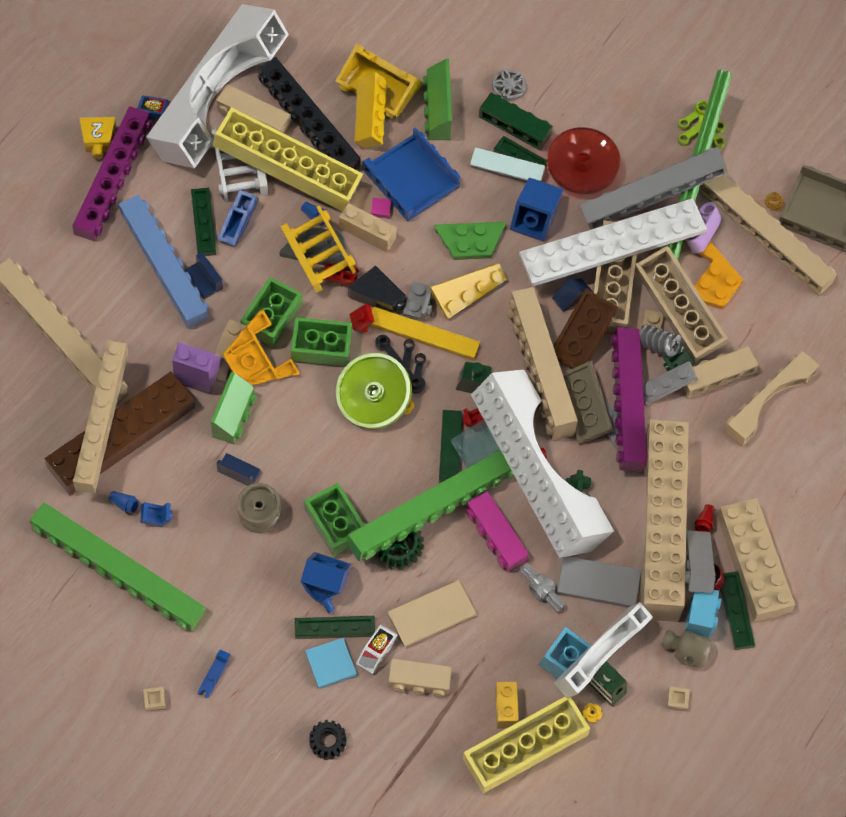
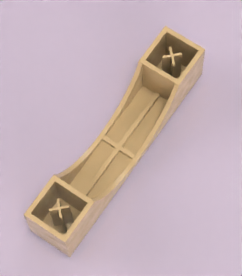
[639,419,689,622]

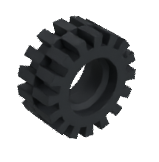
[309,720,346,760]

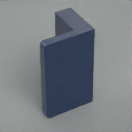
[185,252,223,299]
[217,453,261,486]

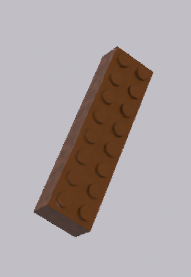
[44,371,195,496]

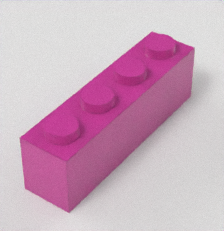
[466,491,529,572]

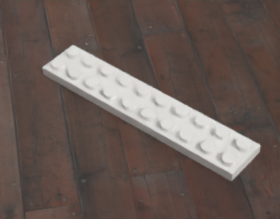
[519,198,707,287]

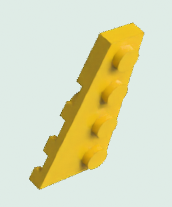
[429,263,507,319]

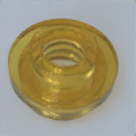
[765,192,783,210]

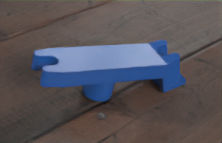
[198,649,231,698]

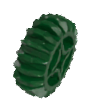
[374,530,424,570]

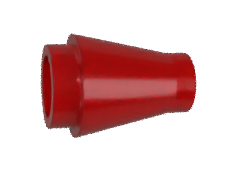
[695,504,716,532]

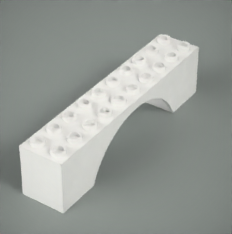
[146,4,289,168]
[471,370,614,558]

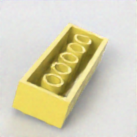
[462,697,590,794]

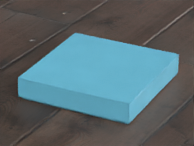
[305,638,357,689]

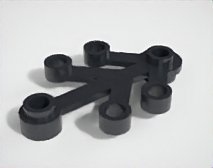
[375,335,426,394]

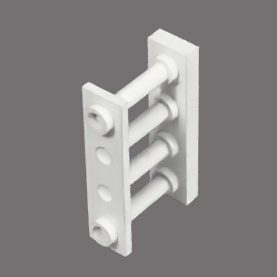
[211,129,268,202]

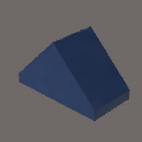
[552,278,593,312]

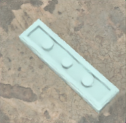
[470,147,545,181]

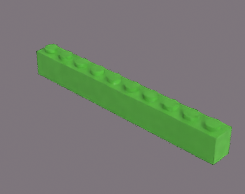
[346,450,515,561]
[30,502,206,632]

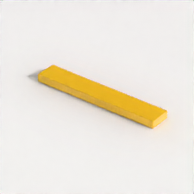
[368,307,480,361]

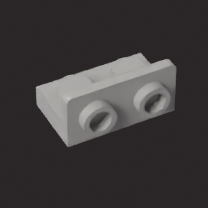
[403,281,435,322]

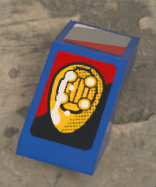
[137,95,171,120]

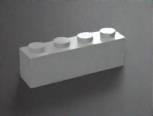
[685,530,715,593]

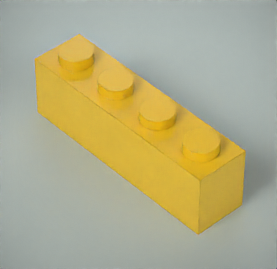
[354,72,387,149]

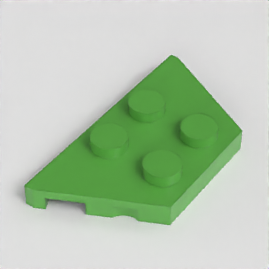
[434,222,506,260]

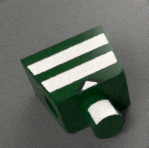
[588,661,627,707]

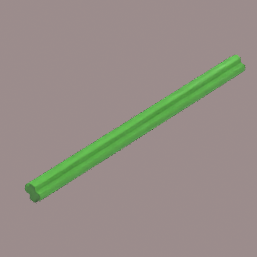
[665,70,732,261]

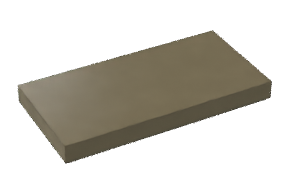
[562,361,614,445]

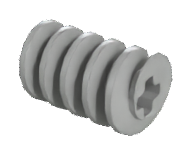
[640,324,683,357]

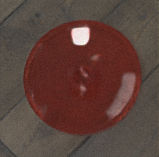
[547,127,620,194]

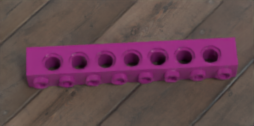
[72,106,152,241]

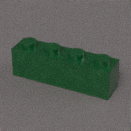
[479,92,553,151]

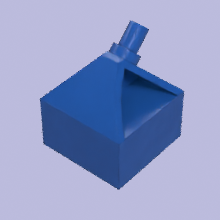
[300,552,352,613]

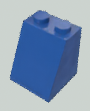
[509,177,564,241]

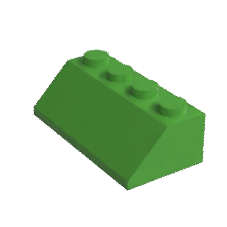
[423,59,452,140]

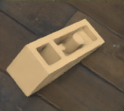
[215,319,246,383]

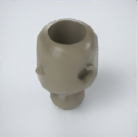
[661,630,712,668]

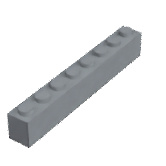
[580,147,728,230]

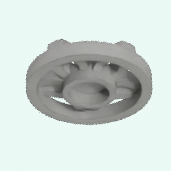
[492,69,526,100]

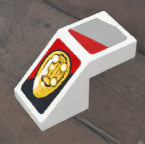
[356,625,398,674]

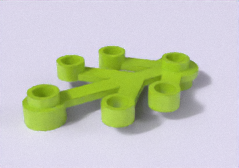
[678,100,725,149]

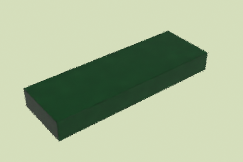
[493,136,549,170]

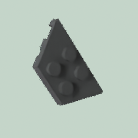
[280,227,347,266]

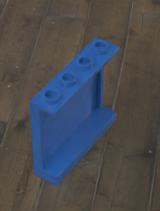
[363,127,460,222]

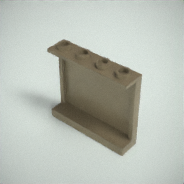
[779,164,846,253]

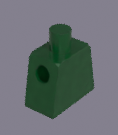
[456,362,493,393]

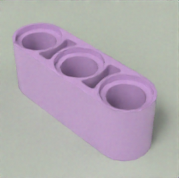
[685,202,722,253]

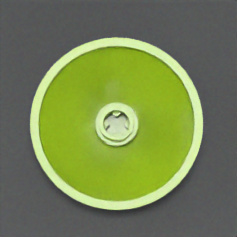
[336,353,412,429]

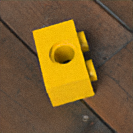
[495,682,518,728]

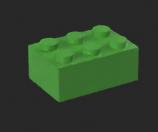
[240,277,303,348]
[291,317,352,367]
[304,483,364,557]

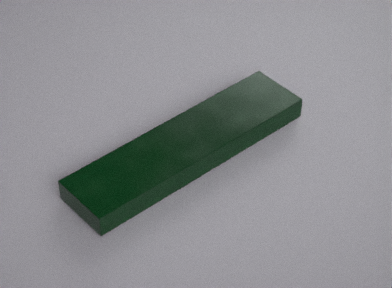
[191,187,216,256]
[439,410,462,483]
[721,571,755,650]
[295,616,375,639]

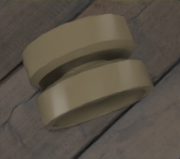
[237,483,281,533]

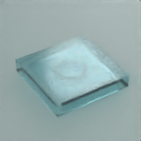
[451,420,500,468]

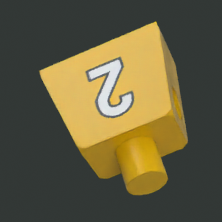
[80,117,116,160]

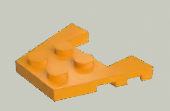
[694,241,743,310]
[222,309,300,385]

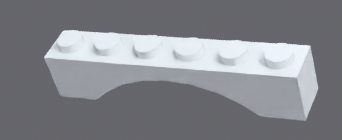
[554,602,653,698]

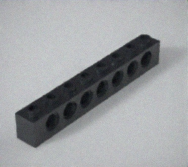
[258,57,361,170]

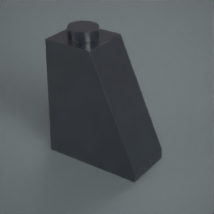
[348,265,406,313]

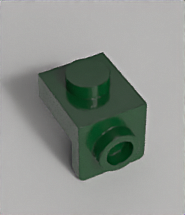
[662,347,695,371]

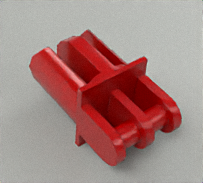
[324,262,359,287]

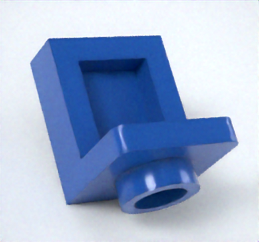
[140,502,172,527]

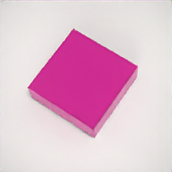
[371,198,391,218]

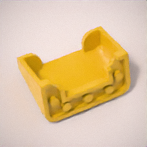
[335,44,423,119]

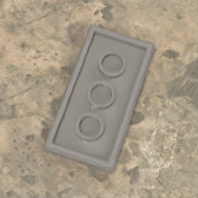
[557,556,641,607]

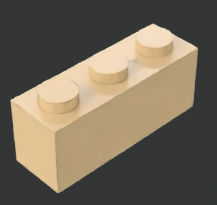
[339,203,397,252]
[388,659,452,697]

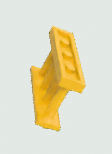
[280,205,356,293]

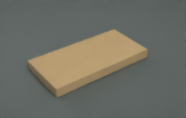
[388,580,477,648]

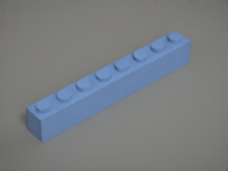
[119,195,209,329]

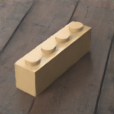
[216,84,291,134]
[682,346,758,399]

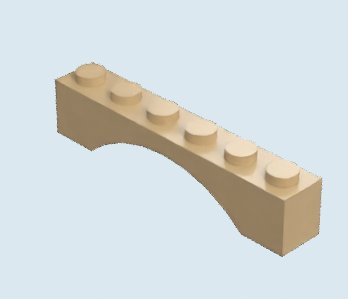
[725,351,820,446]

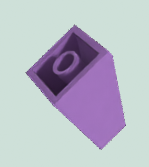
[172,342,223,394]

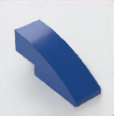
[218,190,259,246]

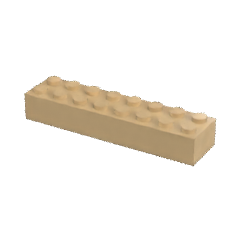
[507,287,578,442]

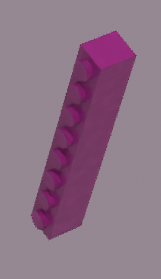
[611,327,647,472]

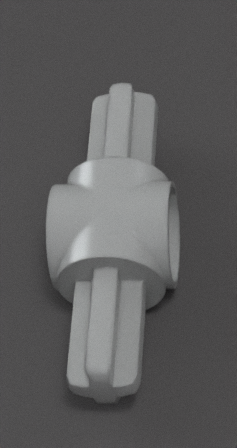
[520,563,565,612]

